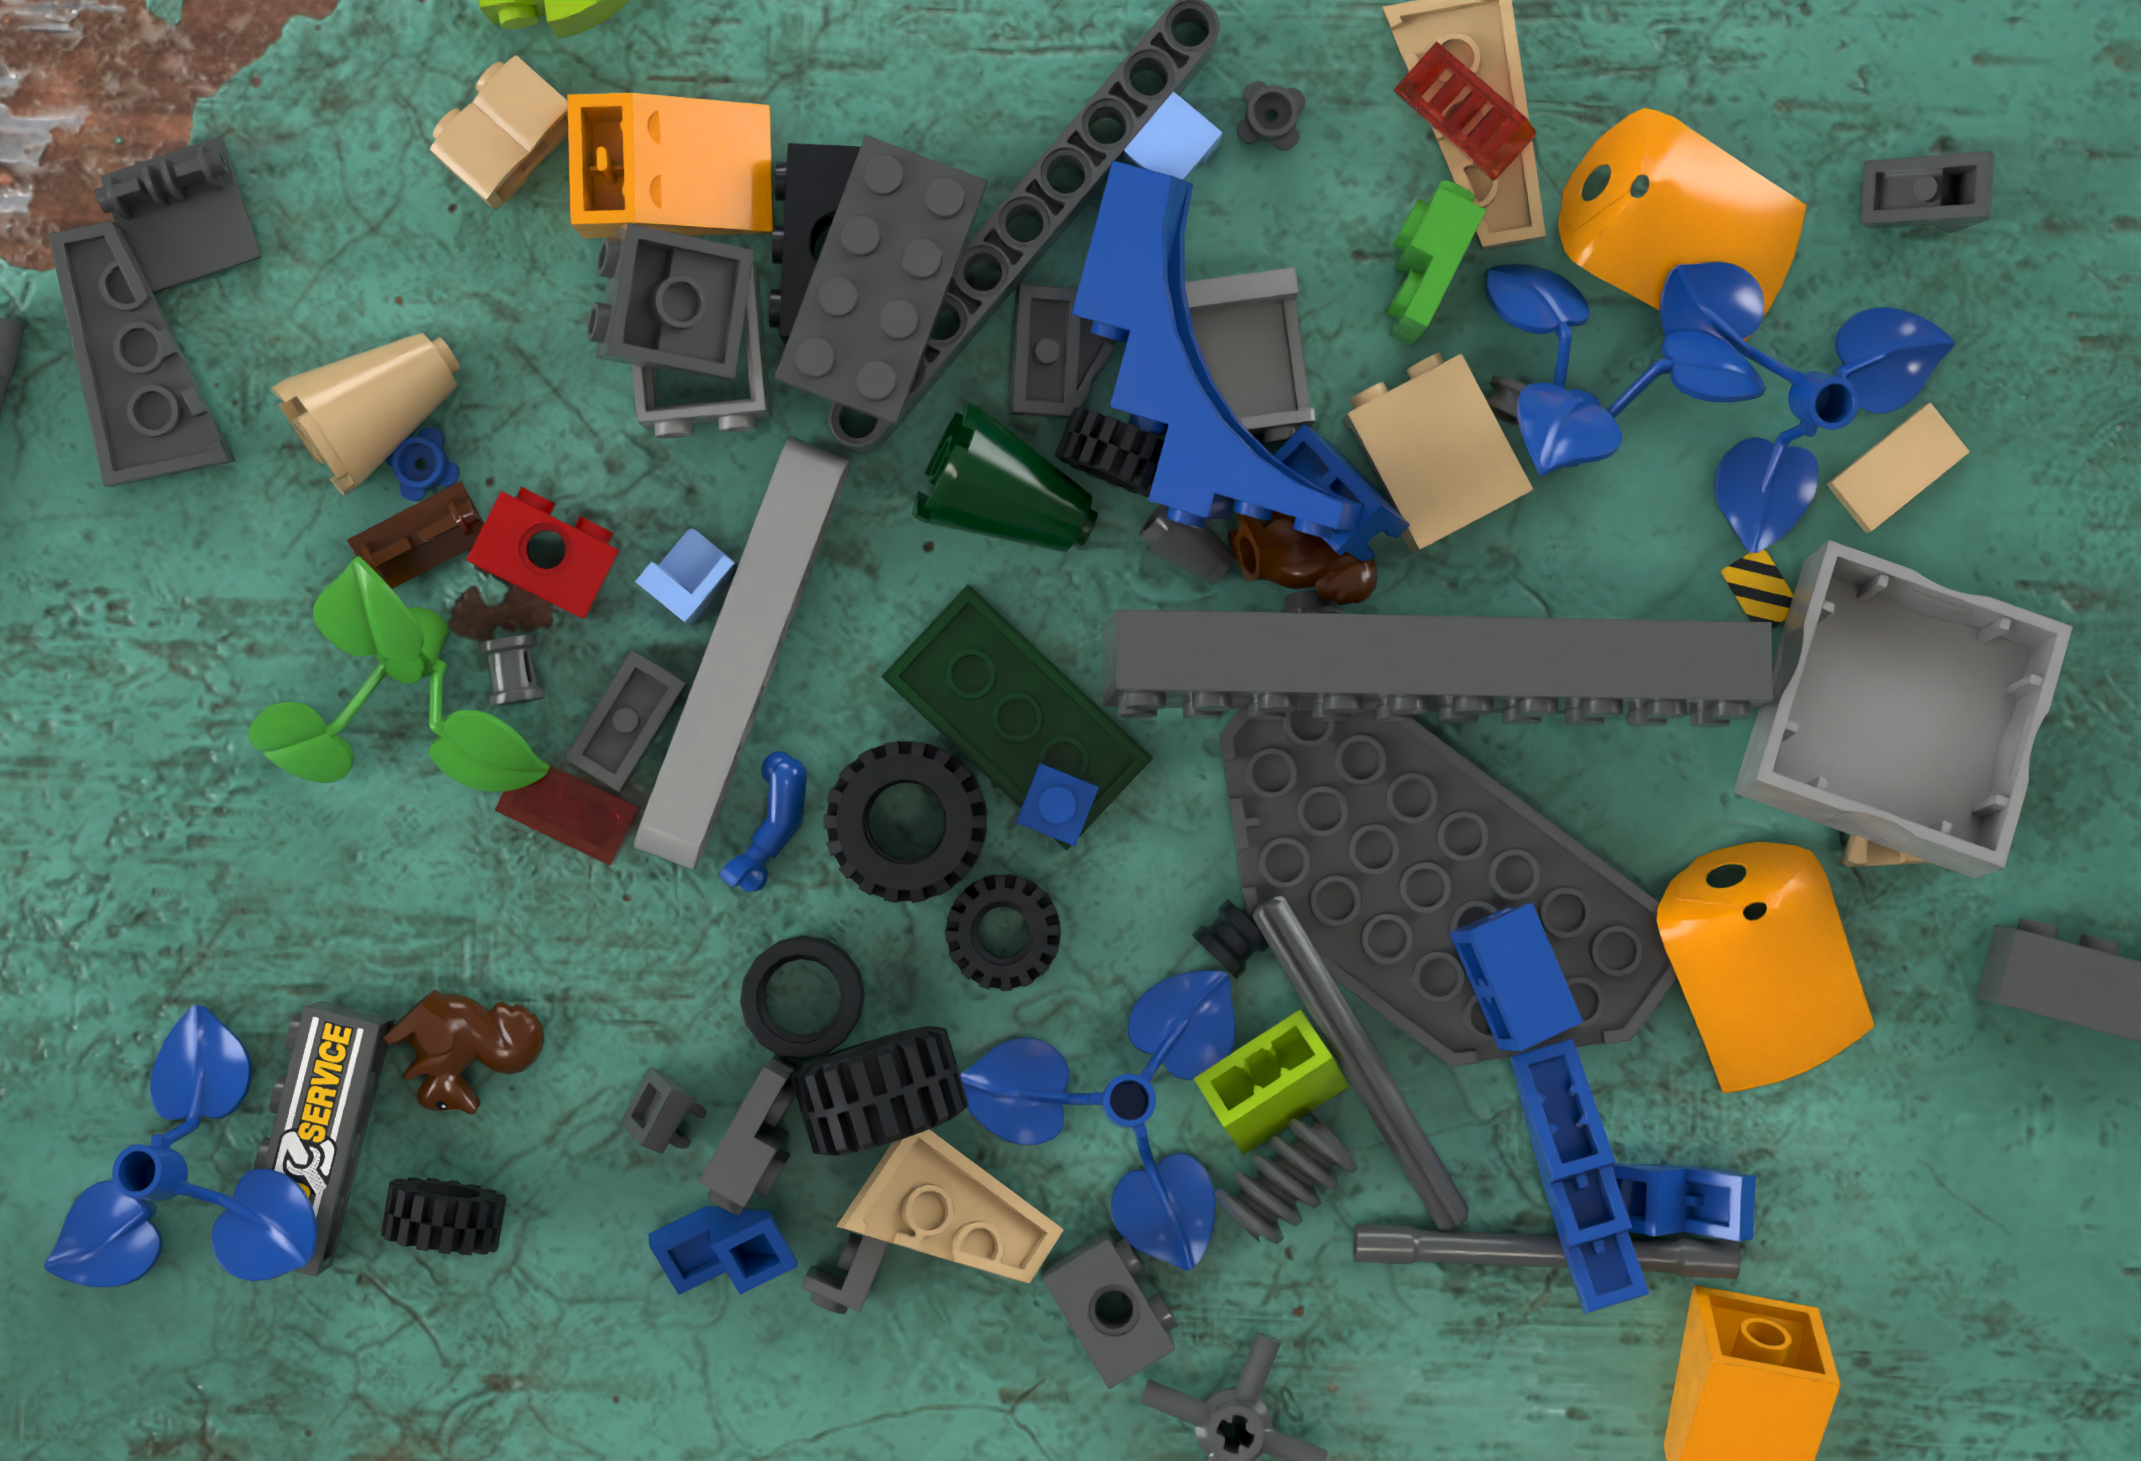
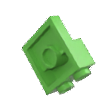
[1387,180,1486,346]

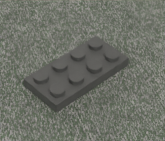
[774,135,988,426]

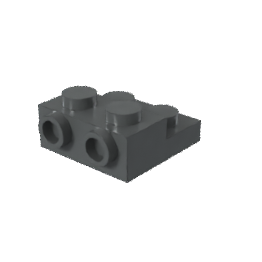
[587,223,755,381]
[698,1054,798,1215]

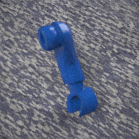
[720,751,807,892]

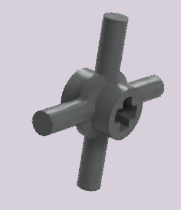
[1140,1332,1327,1461]

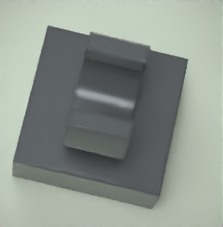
[621,1067,707,1154]

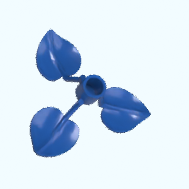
[1660,261,1955,553]
[1484,264,1767,475]
[960,970,1236,1270]
[44,1005,317,1287]

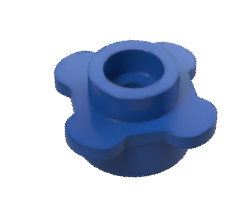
[385,427,459,502]

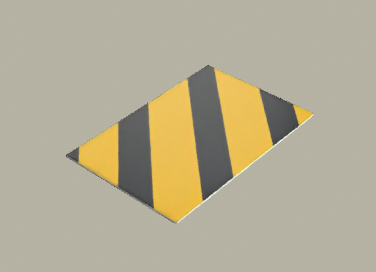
[1720,549,1793,628]

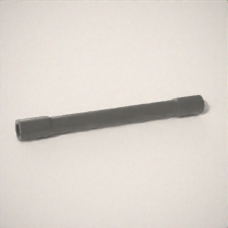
[1353,1223,1741,1279]

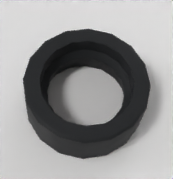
[740,935,865,1060]

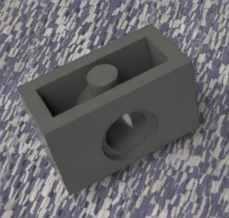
[1042,1228,1178,1389]

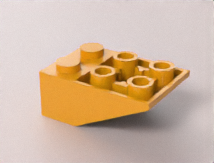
[567,93,774,239]

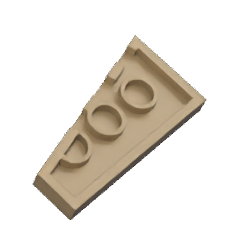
[1382,0,1546,251]

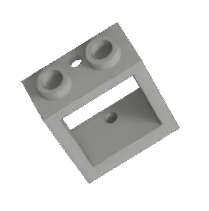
[632,259,772,438]

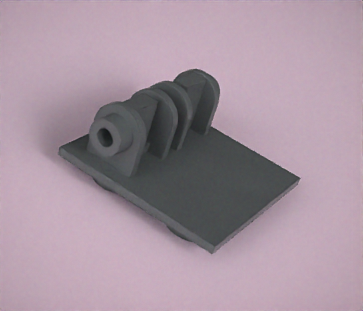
[95,136,262,294]

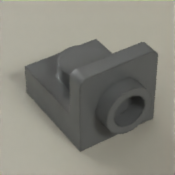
[801,1232,889,1314]

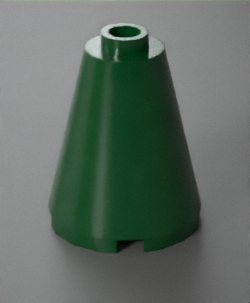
[912,400,1098,553]

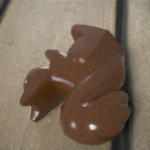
[1228,511,1378,605]
[382,989,544,1114]

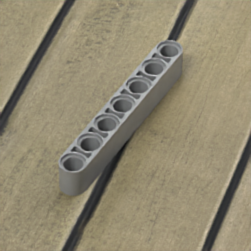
[634,437,851,870]

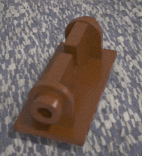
[347,481,485,589]

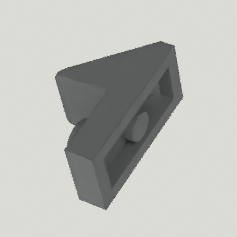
[1860,151,1995,233]

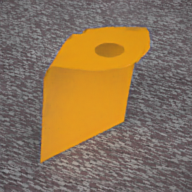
[1558,108,1807,341]
[1656,842,1875,1094]

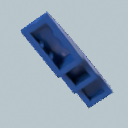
[1510,1038,1650,1314]

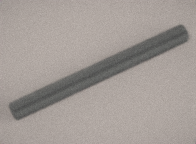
[1253,896,1469,1231]

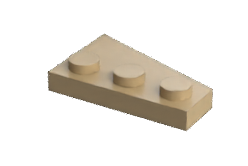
[836,1129,1064,1284]

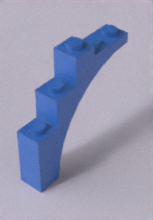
[1072,161,1362,539]

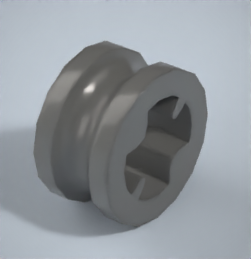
[1485,375,1526,427]

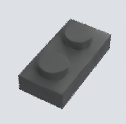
[564,649,689,792]

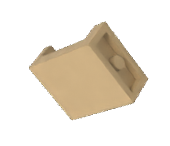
[1342,352,1533,554]

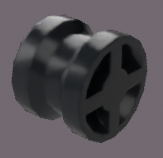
[1192,899,1270,979]

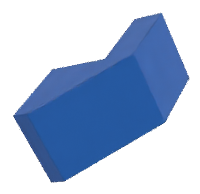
[1611,1163,1756,1242]
[648,1206,798,1295]

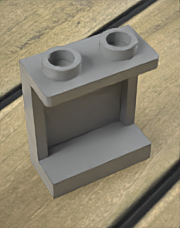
[1185,267,1316,444]

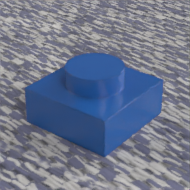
[1016,763,1099,846]

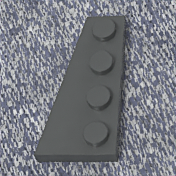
[48,221,236,487]

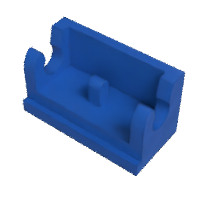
[1274,423,1410,561]
[1449,902,1583,1051]

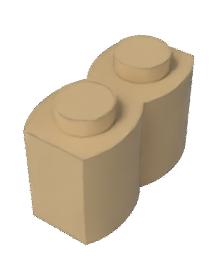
[429,55,568,211]

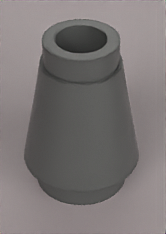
[1139,504,1236,585]

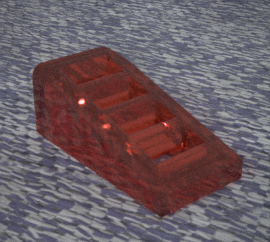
[1393,42,1536,180]

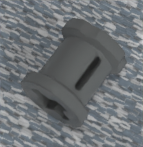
[478,634,545,707]

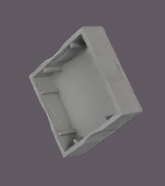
[1733,540,2073,879]

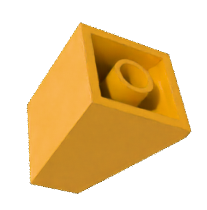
[1663,1285,1841,1461]

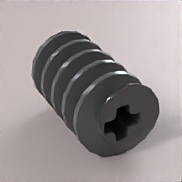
[1214,1106,1359,1244]

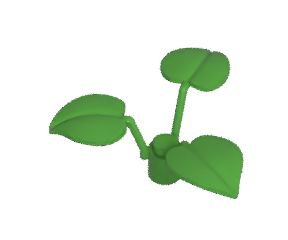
[248,556,550,792]

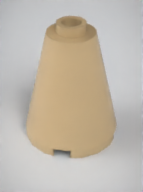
[270,332,461,495]

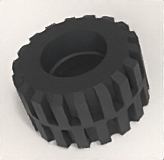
[824,741,988,903]
[791,1026,969,1156]

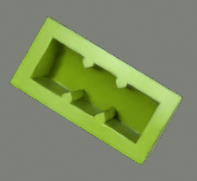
[1193,1009,1349,1155]

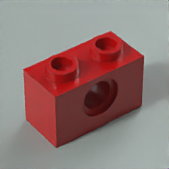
[466,486,621,619]

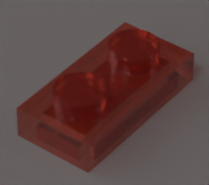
[495,759,641,866]

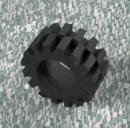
[1054,407,1164,498]
[945,873,1061,991]
[381,1177,507,1255]

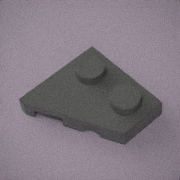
[1009,284,1117,419]

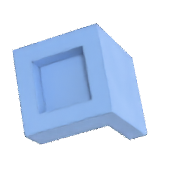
[1123,91,1223,180]
[635,529,738,625]

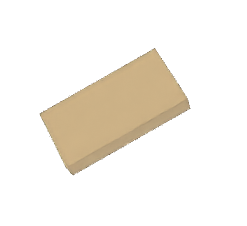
[1826,403,1970,533]

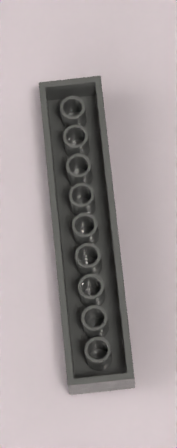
[1102,609,1773,728]

